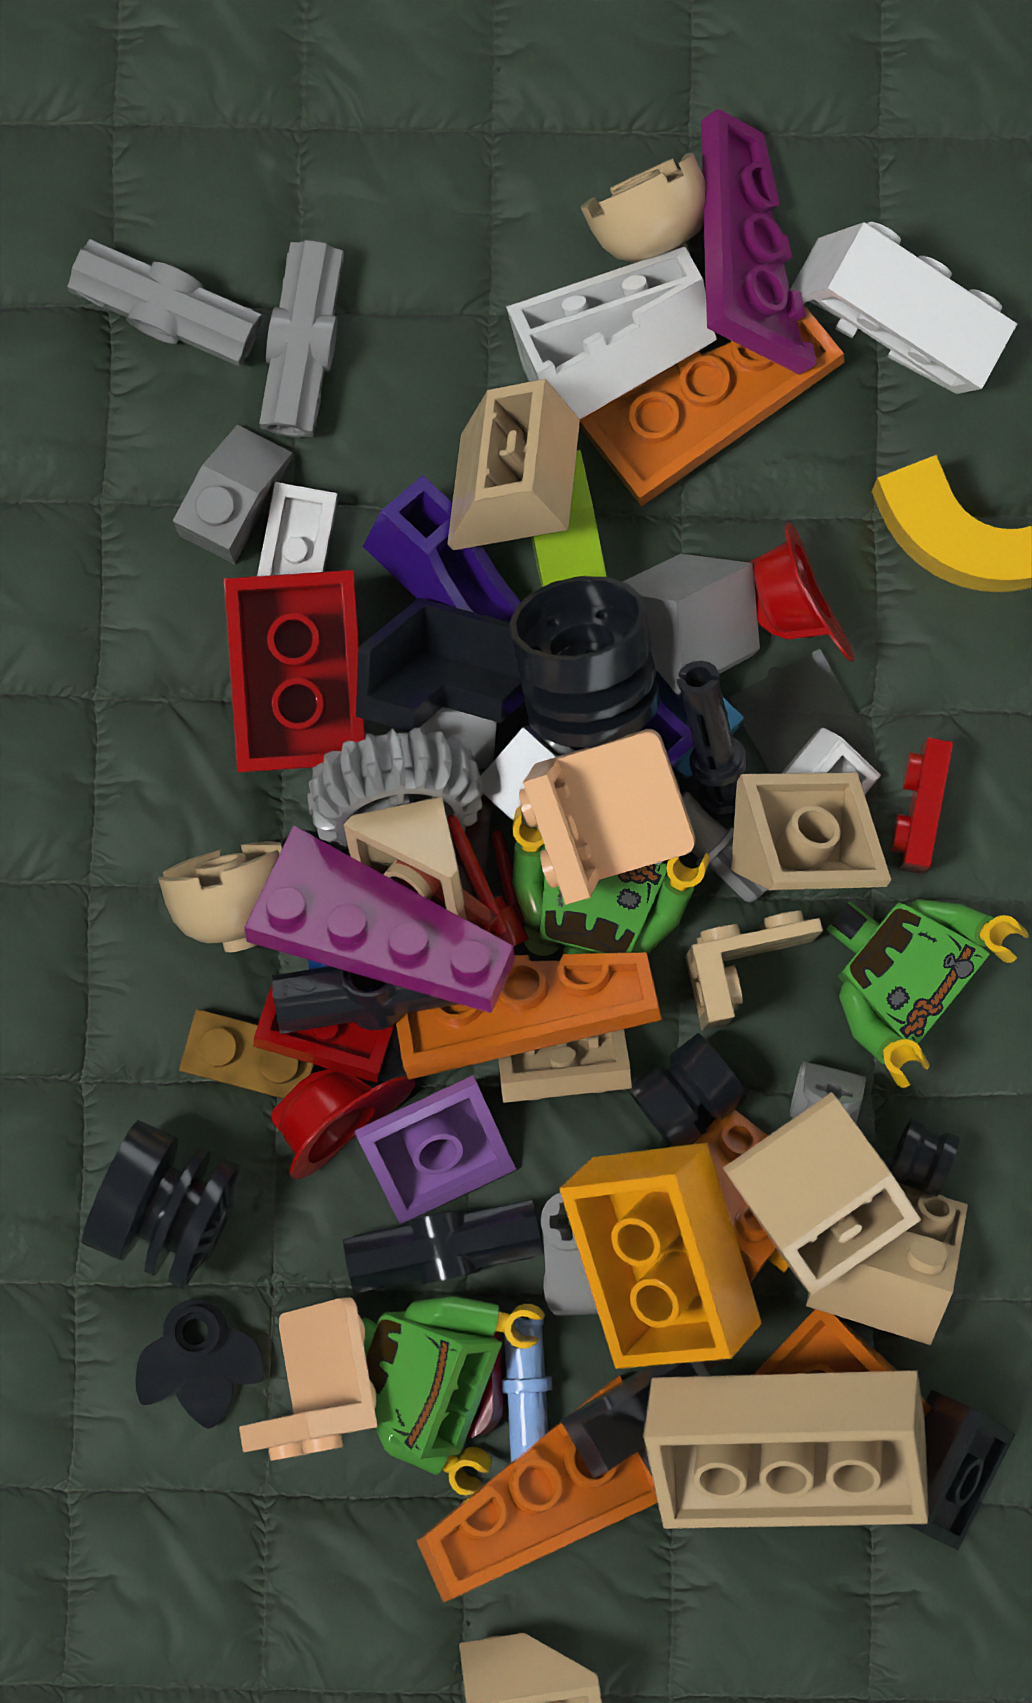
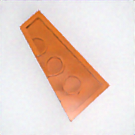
[579,307,844,507]
[396,952,662,1080]

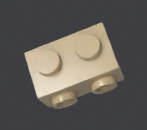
[498,1029,632,1103]

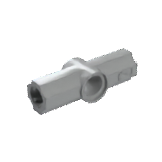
[67,239,262,367]
[259,240,344,439]

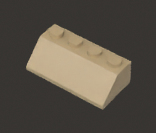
[644,1371,928,1528]

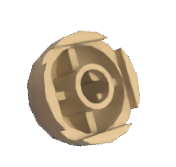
[580,153,706,263]
[159,841,282,952]

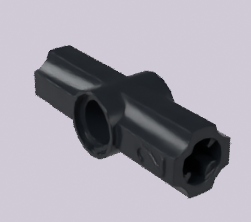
[271,966,458,1034]
[342,1200,544,1294]

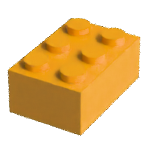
[559,1143,762,1369]

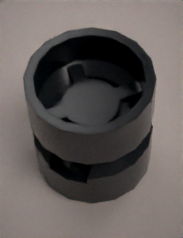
[627,1033,750,1147]

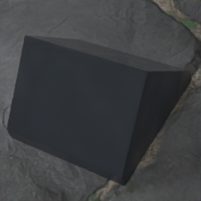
[906,1389,1015,1550]

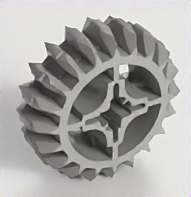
[307,728,483,856]

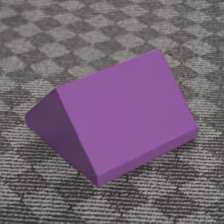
[355,1075,516,1224]

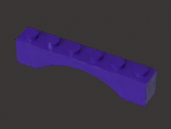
[363,475,694,772]

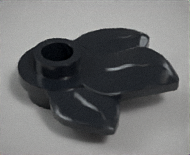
[135,1299,264,1429]

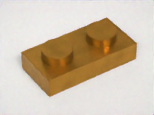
[179,1009,315,1099]

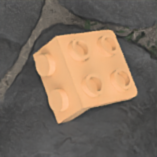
[519,729,696,905]
[239,1297,377,1461]

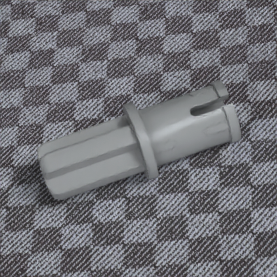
[681,791,767,902]

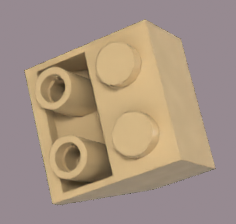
[447,379,580,550]
[723,1092,921,1296]
[806,1182,968,1345]

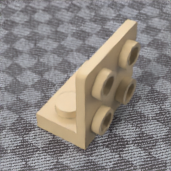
[685,910,823,1031]

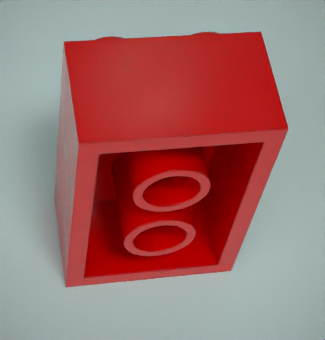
[224,570,366,772]

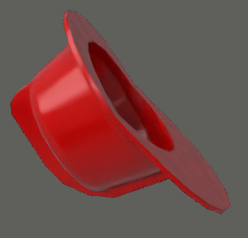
[748,522,855,662]
[271,1069,415,1179]

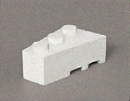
[790,222,1017,394]
[506,246,717,419]

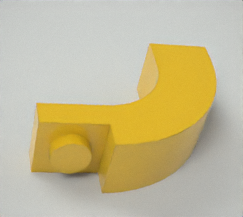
[871,455,1032,592]

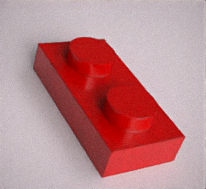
[891,737,953,874]
[253,984,395,1083]

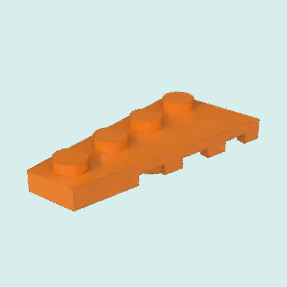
[416,1375,658,1603]

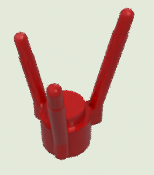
[447,814,529,947]

